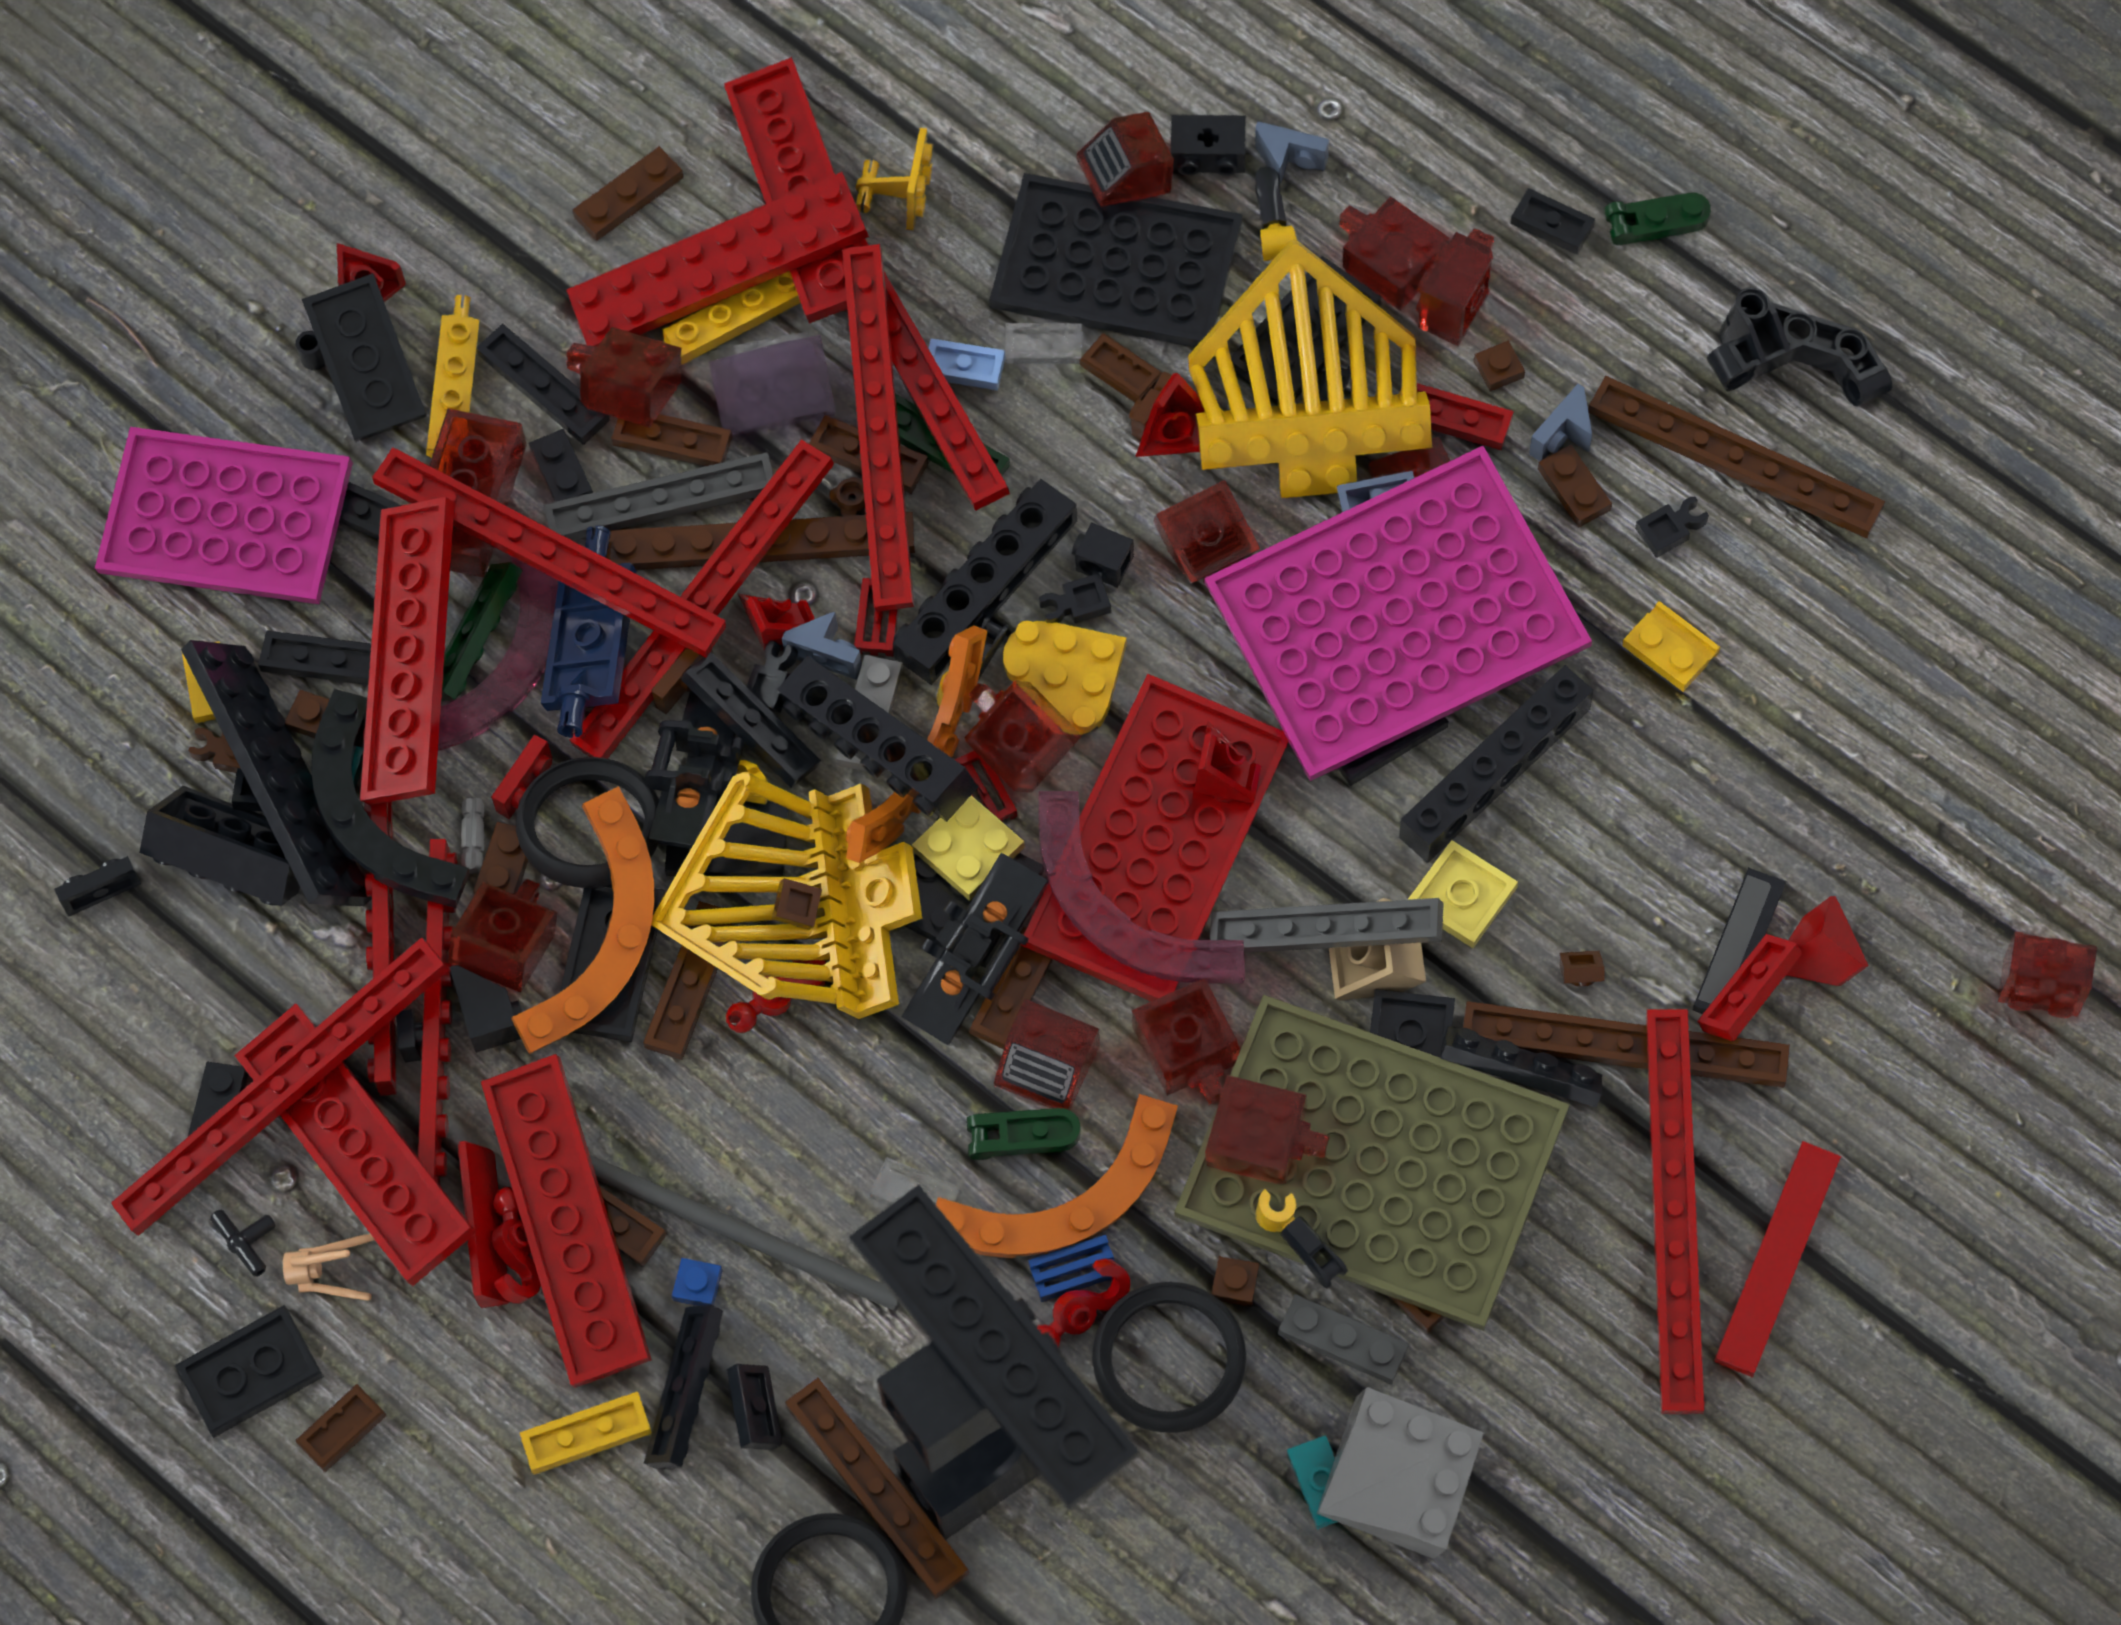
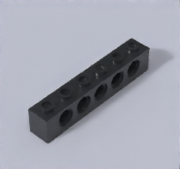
[893,478,1078,685]
[776,656,978,822]
[1399,665,1594,863]

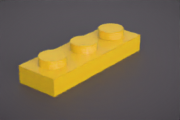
[519,1391,652,1475]

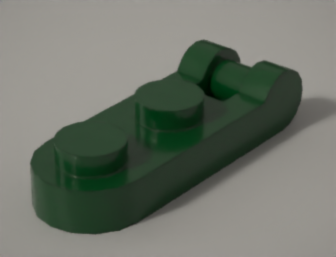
[1603,192,1711,245]
[966,1108,1081,1160]

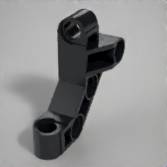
[1707,287,1892,407]

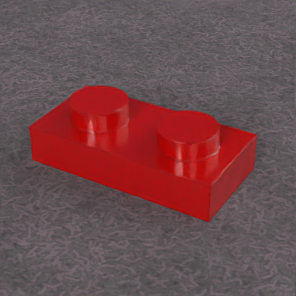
[491,734,552,820]

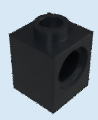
[1072,522,1134,588]

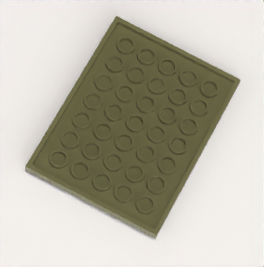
[1174,994,1570,1331]

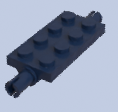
[540,525,637,738]

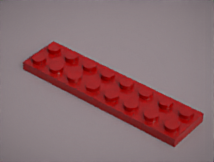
[724,57,861,324]
[566,172,869,355]
[360,497,455,805]
[234,1004,476,1286]
[481,1054,652,1388]

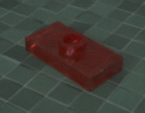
[1368,436,1451,478]

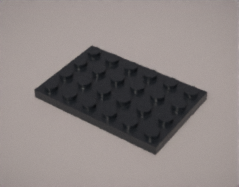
[989,173,1243,347]

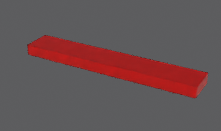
[1714,1141,1841,1378]

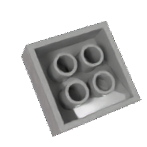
[1317,1387,1484,1559]

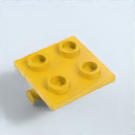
[855,127,933,230]

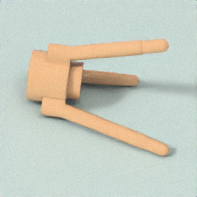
[283,1234,375,1301]

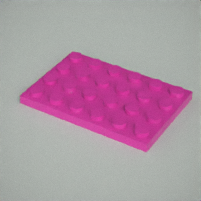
[95,427,353,605]

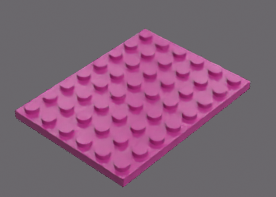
[1205,446,1592,781]

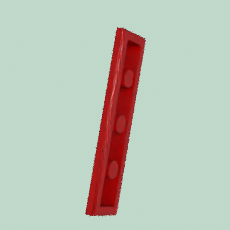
[458,1141,510,1308]

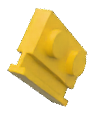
[1622,601,1720,692]

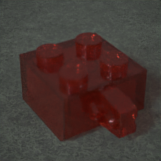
[1339,196,1450,311]
[1416,228,1494,347]
[566,327,681,428]
[964,680,1082,793]
[448,878,558,993]
[1997,931,2097,1018]
[1132,978,1240,1106]
[1205,1075,1329,1184]

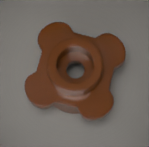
[829,477,865,516]

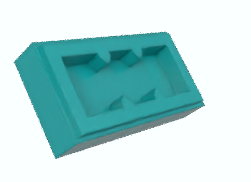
[1287,1435,1337,1530]

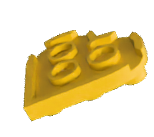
[1003,621,1127,740]

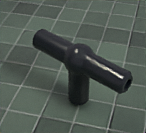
[210,1210,276,1276]

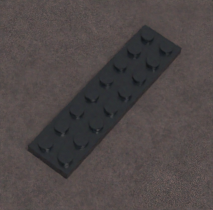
[181,640,372,907]
[849,1184,1140,1510]

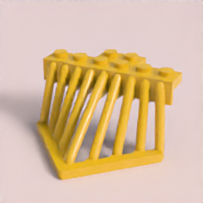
[1187,240,1432,498]
[651,772,922,1019]

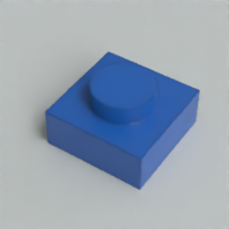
[672,1258,723,1306]

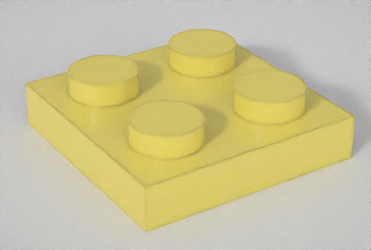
[912,795,1025,901]
[1408,840,1518,948]

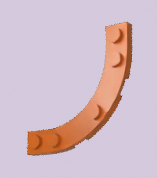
[846,626,987,863]
[511,786,654,1055]
[936,1094,1178,1258]

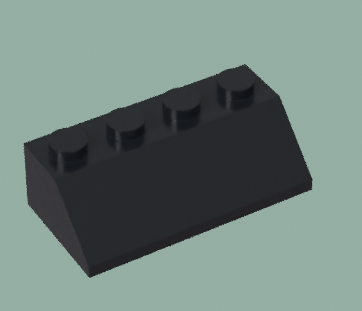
[139,786,301,906]

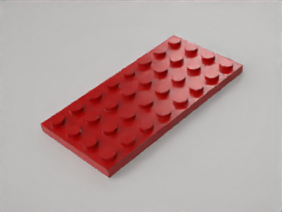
[1021,673,1289,1009]

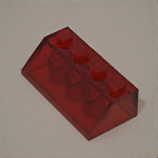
[429,408,527,578]

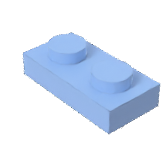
[928,338,1005,390]

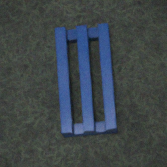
[1028,1235,1114,1302]

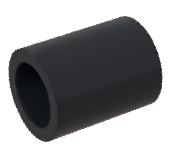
[295,331,326,370]

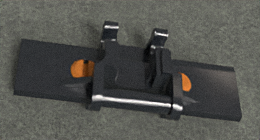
[644,691,744,849]
[901,852,1049,1046]

